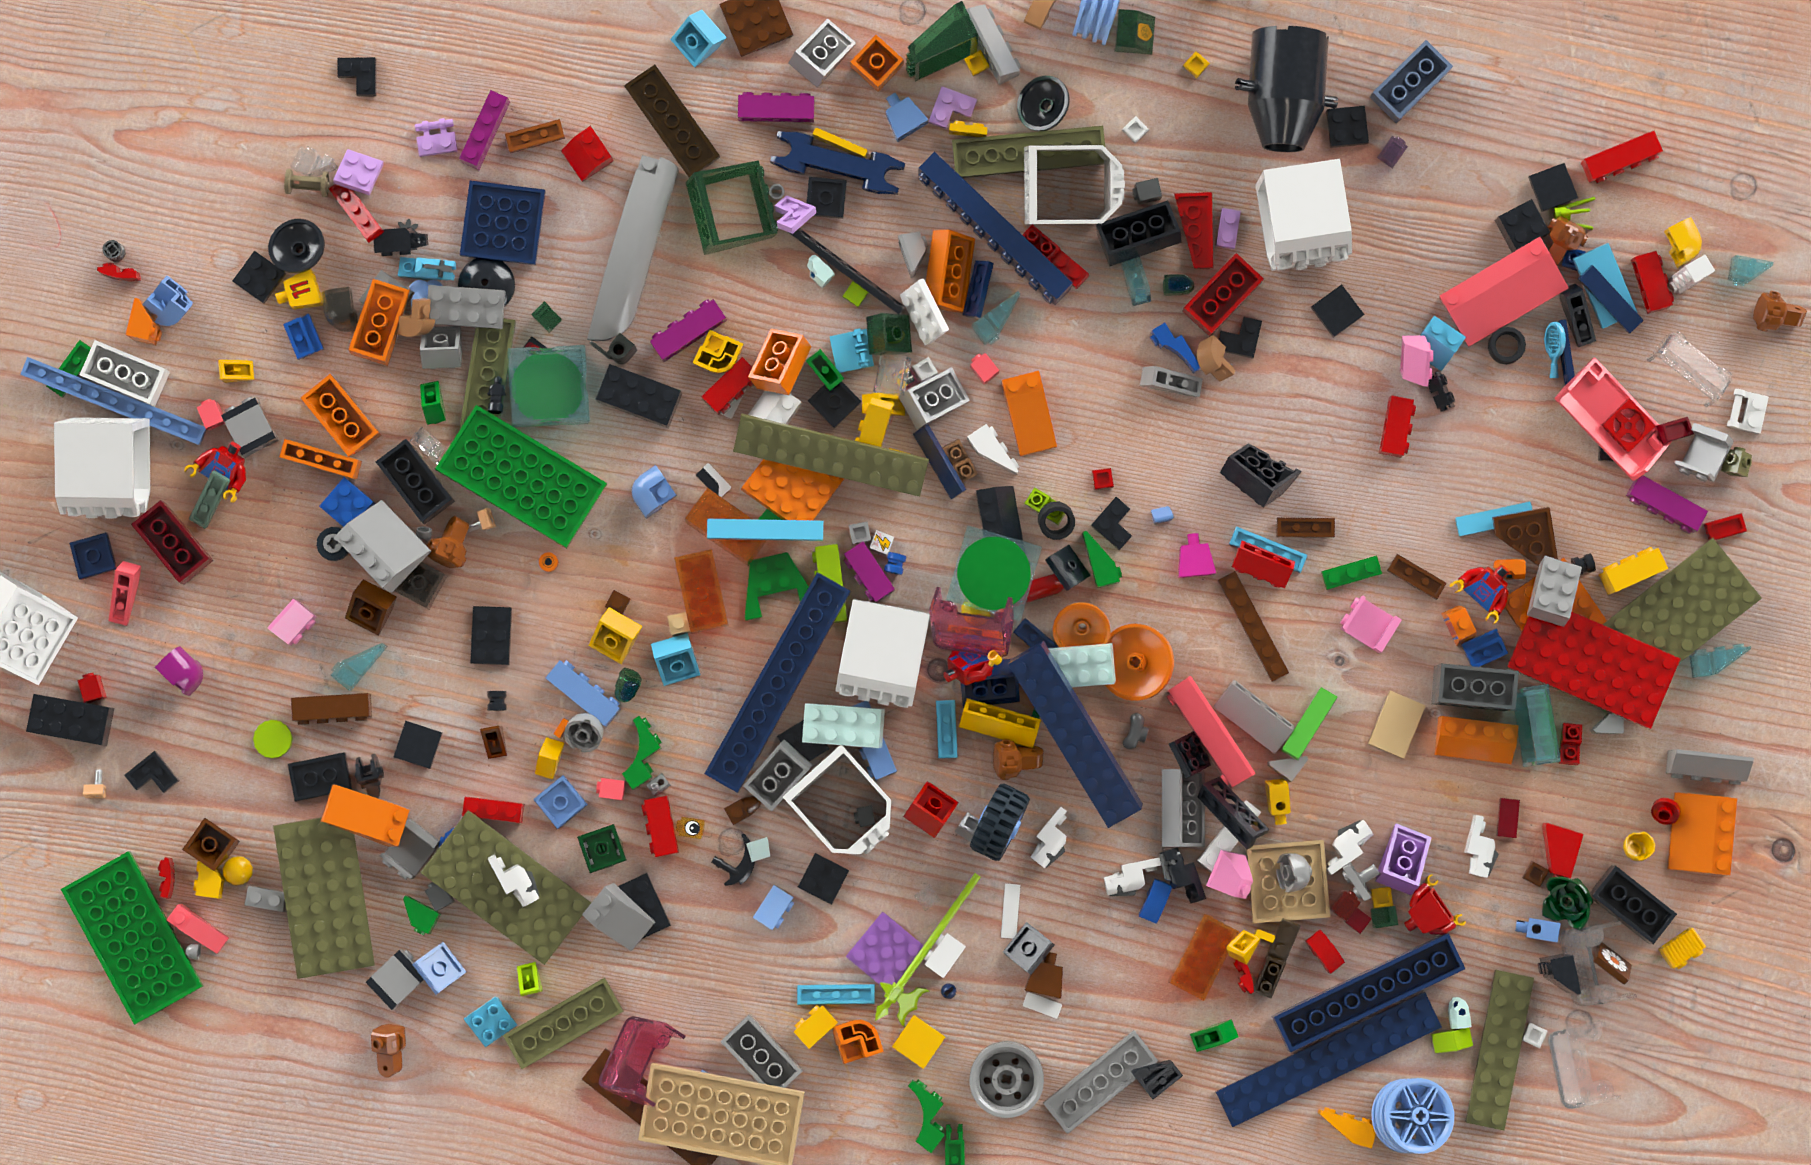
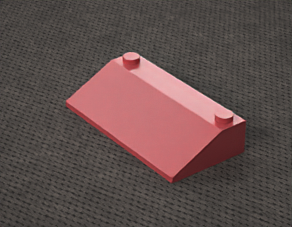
[1439,237,1569,347]
[1554,357,1672,481]
[1166,676,1256,788]

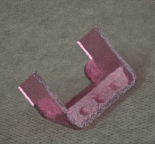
[929,587,1014,657]
[599,1016,686,1107]

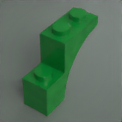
[622,716,662,790]
[908,1079,945,1153]

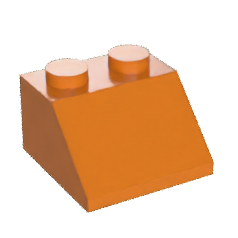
[125,298,162,346]

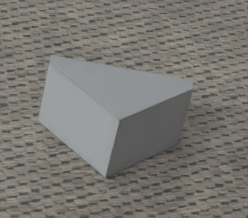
[1590,712,1624,734]
[1267,756,1308,782]

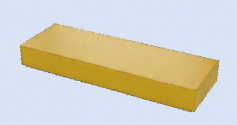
[813,128,868,159]

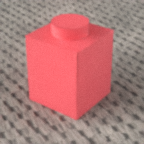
[970,353,999,385]
[197,399,225,431]
[596,778,626,800]

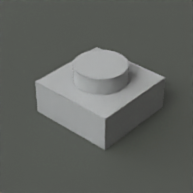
[849,521,871,545]

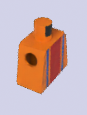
[1441,605,1477,646]

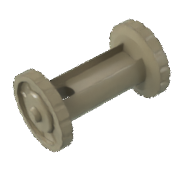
[284,169,330,197]

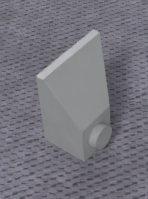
[898,232,928,278]

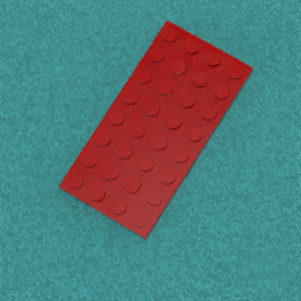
[1507,612,1681,730]

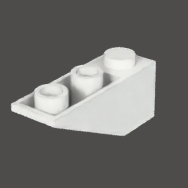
[967,424,1019,475]

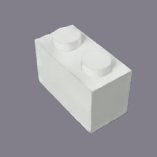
[924,933,966,978]

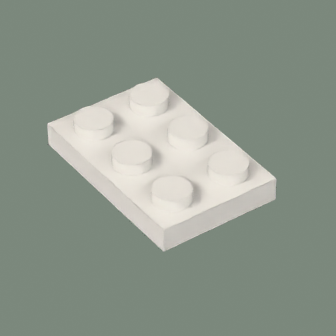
[900,279,949,346]

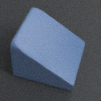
[1151,506,1174,524]

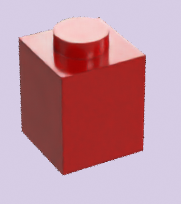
[77,673,107,703]

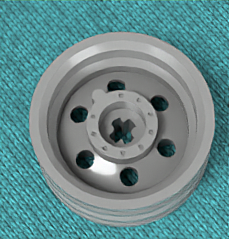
[969,1041,1044,1118]

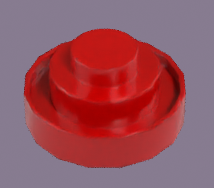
[1651,798,1681,825]

